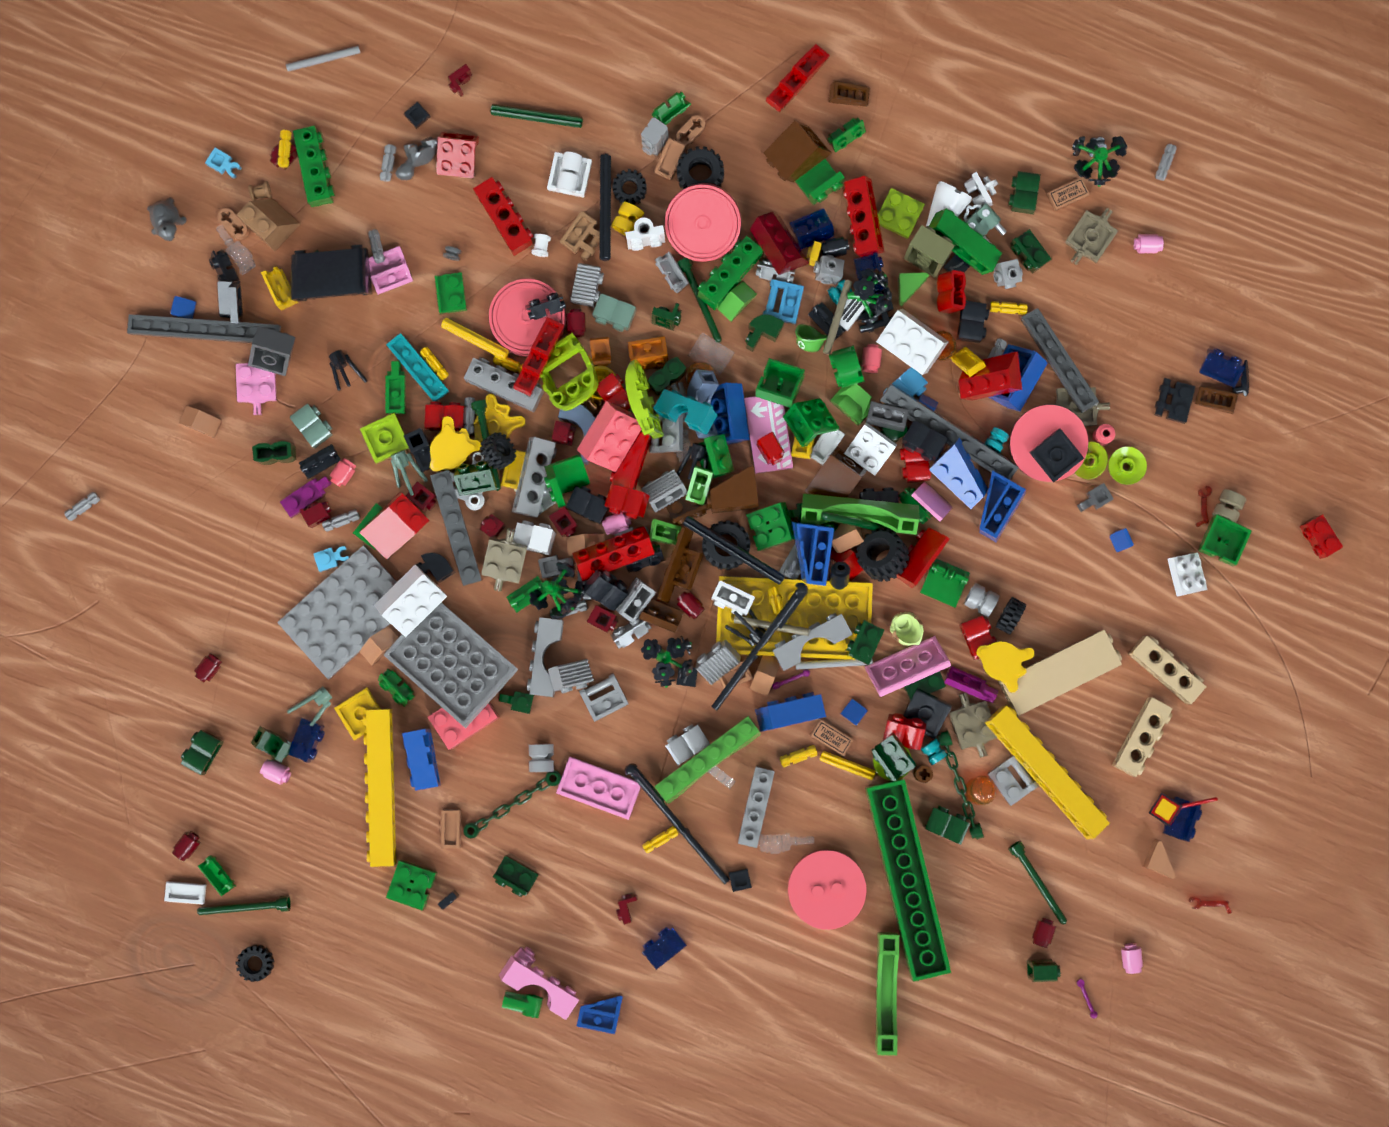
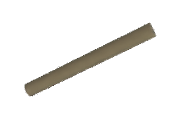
[823,280,852,355]
[734,616,810,636]

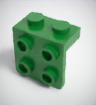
[795,159,845,205]
[699,434,735,479]
[544,455,590,508]

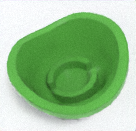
[795,324,828,352]

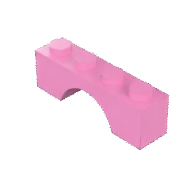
[499,955,579,1020]

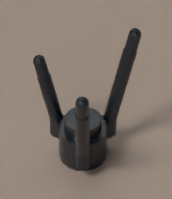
[329,350,367,391]
[676,443,709,480]
[725,609,766,647]

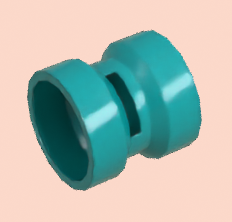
[827,279,853,305]
[984,427,1010,453]
[921,739,947,765]

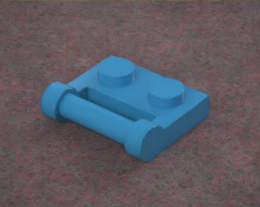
[763,279,804,324]

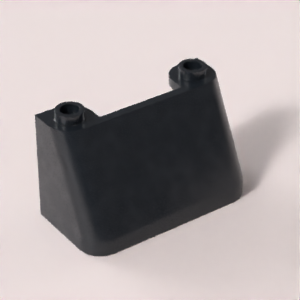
[291,245,373,302]

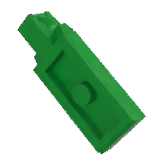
[385,361,406,414]

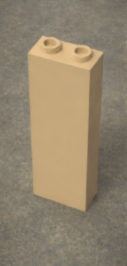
[998,630,1122,716]

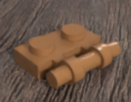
[560,211,600,261]

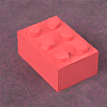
[577,401,641,472]
[428,702,500,750]

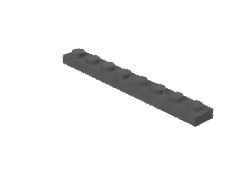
[127,314,281,343]
[880,384,1019,480]

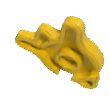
[474,394,526,442]
[430,416,482,472]
[976,641,1034,693]

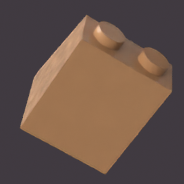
[237,199,301,251]

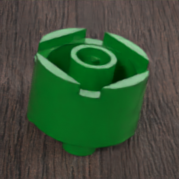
[829,345,865,388]

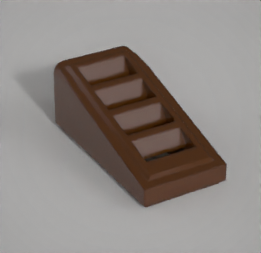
[828,80,870,107]
[1195,385,1238,414]

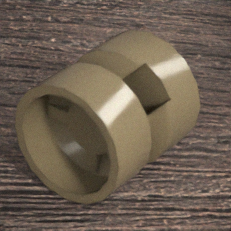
[1212,489,1247,523]

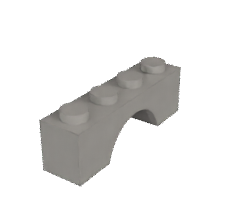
[773,613,853,671]
[527,618,564,697]

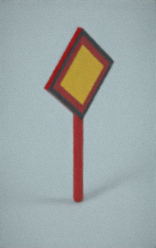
[1149,793,1218,827]

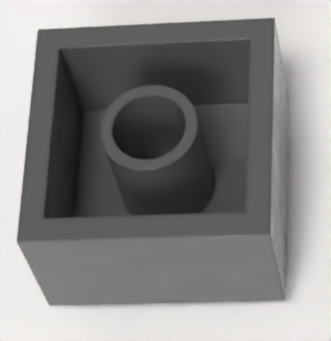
[248,326,296,376]

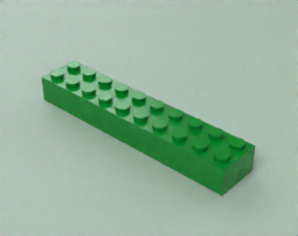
[865,779,951,982]

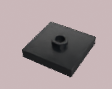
[1029,428,1084,483]
[903,688,952,739]

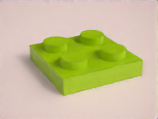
[878,188,925,239]
[360,413,409,464]

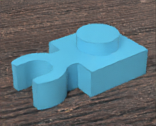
[205,148,242,178]
[313,546,350,572]

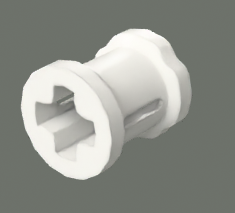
[531,234,551,257]

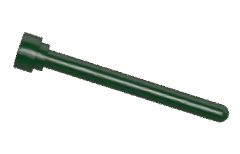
[677,258,722,343]
[471,400,501,491]
[821,512,896,533]
[1008,840,1067,925]
[197,895,291,915]

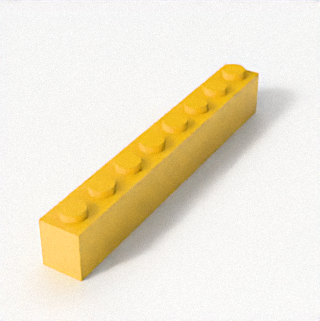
[984,705,1110,840]
[363,709,396,867]

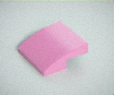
[369,246,413,295]
[911,482,953,522]

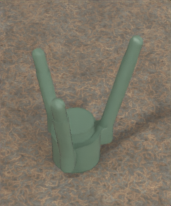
[390,450,428,496]
[287,686,332,726]

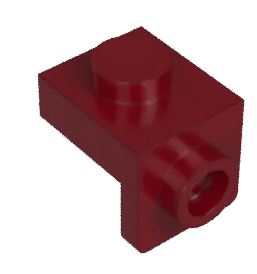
[616,893,638,925]

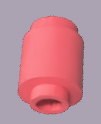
[861,344,882,373]
[1092,424,1115,446]
[329,458,357,487]

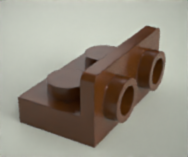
[666,495,709,526]
[639,599,684,633]

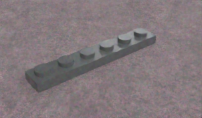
[1021,308,1099,413]
[430,470,482,586]

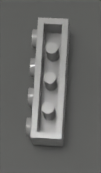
[464,357,544,413]

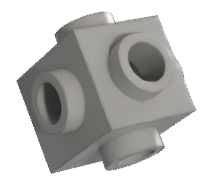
[813,255,844,285]
[993,259,1023,289]

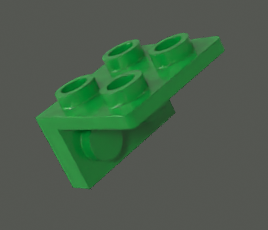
[783,398,839,447]

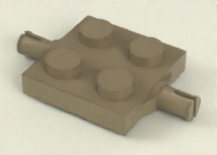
[1064,208,1118,265]
[1044,387,1110,426]
[481,528,528,591]
[949,693,997,758]

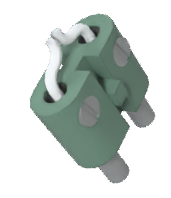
[964,202,1007,243]

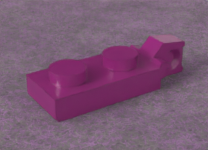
[280,476,332,518]
[944,666,998,703]

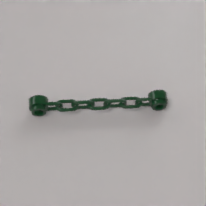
[938,730,984,840]
[463,770,561,839]

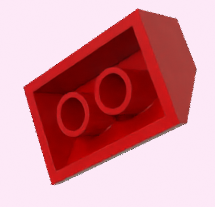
[958,352,1022,401]
[610,432,651,490]
[897,527,950,588]

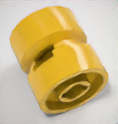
[611,202,644,236]

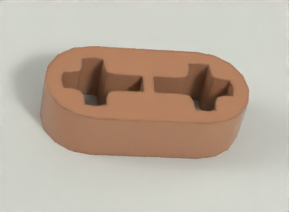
[676,115,705,148]
[217,208,249,240]

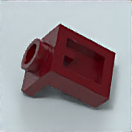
[448,64,472,97]

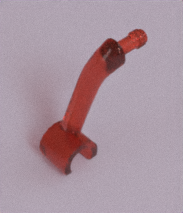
[1195,486,1212,527]
[1188,897,1232,914]

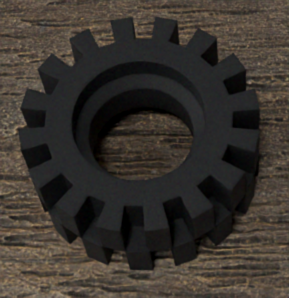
[613,169,647,205]
[480,432,516,470]
[996,597,1026,635]
[236,945,274,982]

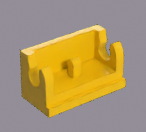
[261,267,298,311]

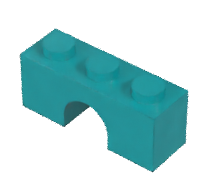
[653,389,717,435]

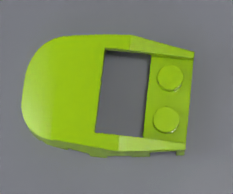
[541,333,598,411]
[625,360,664,440]

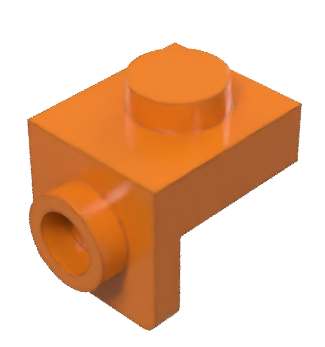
[590,337,611,367]

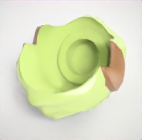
[890,612,924,645]

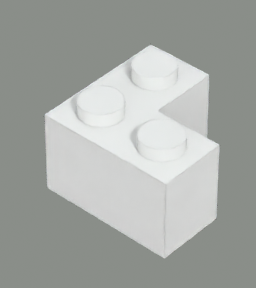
[513,521,556,556]

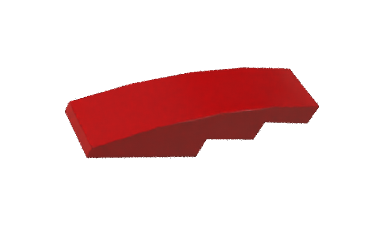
[765,44,830,113]
[513,317,564,397]

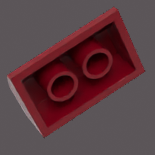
[750,211,809,275]

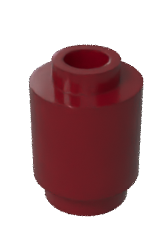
[566,309,586,338]
[677,591,705,620]
[194,653,222,682]
[172,831,201,861]
[1032,918,1056,948]

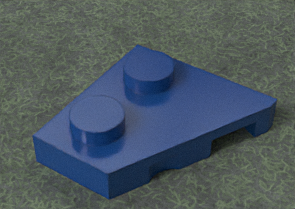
[577,996,623,1034]

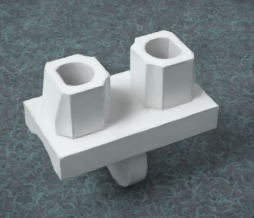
[964,172,998,209]

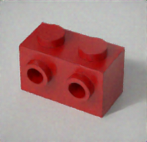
[1299,514,1343,559]

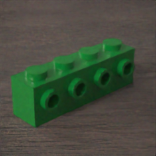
[293,126,335,207]
[929,208,1002,275]
[697,236,764,311]

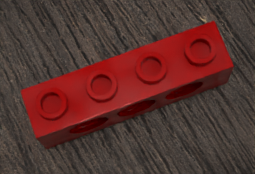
[843,176,885,258]
[473,177,533,256]
[572,526,654,581]

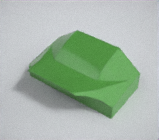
[830,384,872,426]

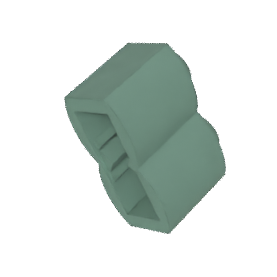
[592,294,637,332]
[290,403,333,449]

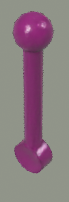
[772,669,810,689]
[1076,979,1098,1019]

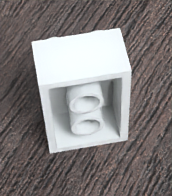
[876,309,949,375]
[374,565,447,637]

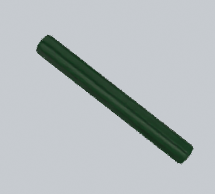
[491,104,583,128]

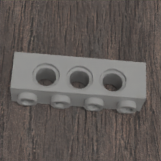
[512,437,557,517]
[738,767,775,848]

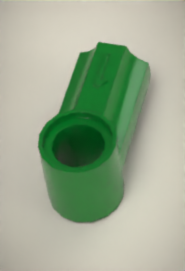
[502,990,543,1018]

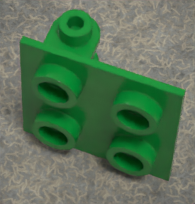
[920,558,970,608]

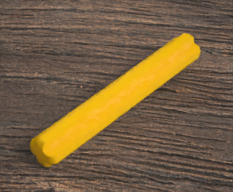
[441,318,509,360]

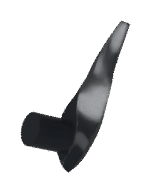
[1232,360,1249,396]

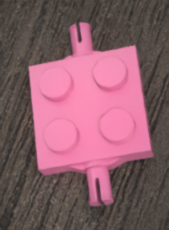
[236,363,277,415]

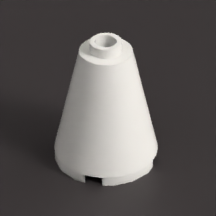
[926,181,972,226]

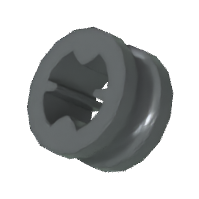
[443,246,462,261]

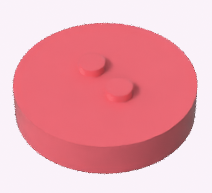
[665,183,741,262]
[489,279,566,357]
[1009,405,1088,482]
[788,850,866,930]

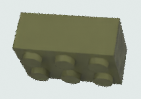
[904,225,955,278]

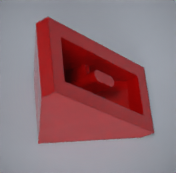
[830,546,863,581]

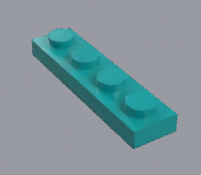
[386,333,449,402]

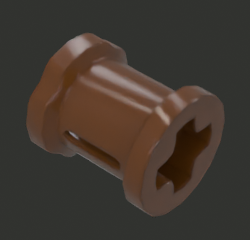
[914,765,933,783]

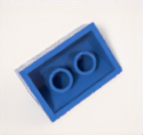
[988,344,1048,412]
[710,383,750,445]

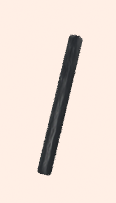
[599,154,611,261]
[683,516,785,585]

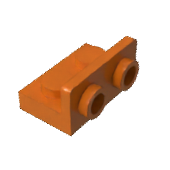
[627,336,669,370]

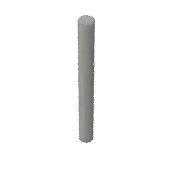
[286,46,361,72]
[795,659,873,670]

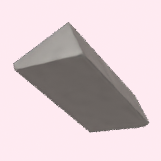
[866,401,909,432]

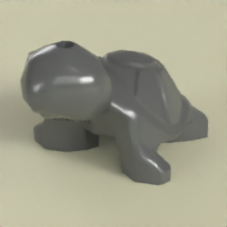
[396,137,438,180]
[147,198,187,241]

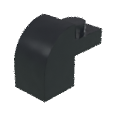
[404,428,431,473]
[416,553,456,583]

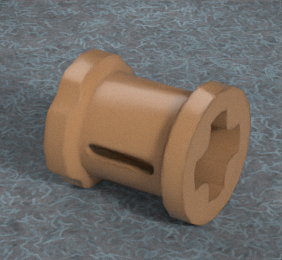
[248,181,272,201]

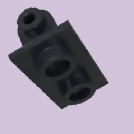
[209,250,240,281]
[526,292,566,321]
[808,302,846,341]
[299,444,341,479]
[626,544,665,573]

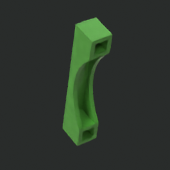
[800,494,919,535]
[655,716,761,804]
[875,932,899,1056]

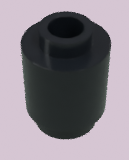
[821,236,850,257]
[830,562,850,590]

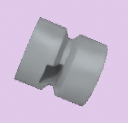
[964,583,1000,617]
[529,744,554,772]

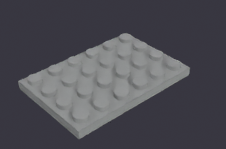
[277,545,397,679]
[384,603,518,728]

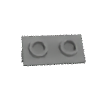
[655,251,689,293]
[756,259,796,283]
[779,543,801,580]
[611,617,651,649]

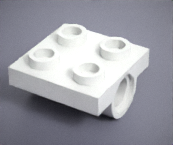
[547,152,592,198]
[625,218,665,251]
[844,422,897,476]
[1168,553,1207,596]

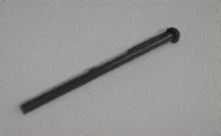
[711,583,808,711]
[625,763,730,885]

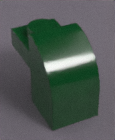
[745,315,784,352]
[251,726,291,762]

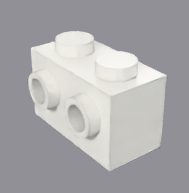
[711,581,755,616]

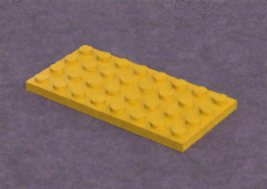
[716,576,873,660]

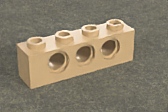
[1128,636,1206,705]
[1112,697,1173,777]

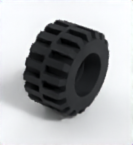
[677,146,724,189]
[702,520,751,570]
[856,528,909,582]

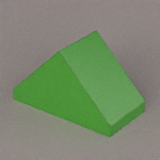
[898,273,929,307]
[718,282,757,322]
[685,466,713,505]
[649,519,682,545]

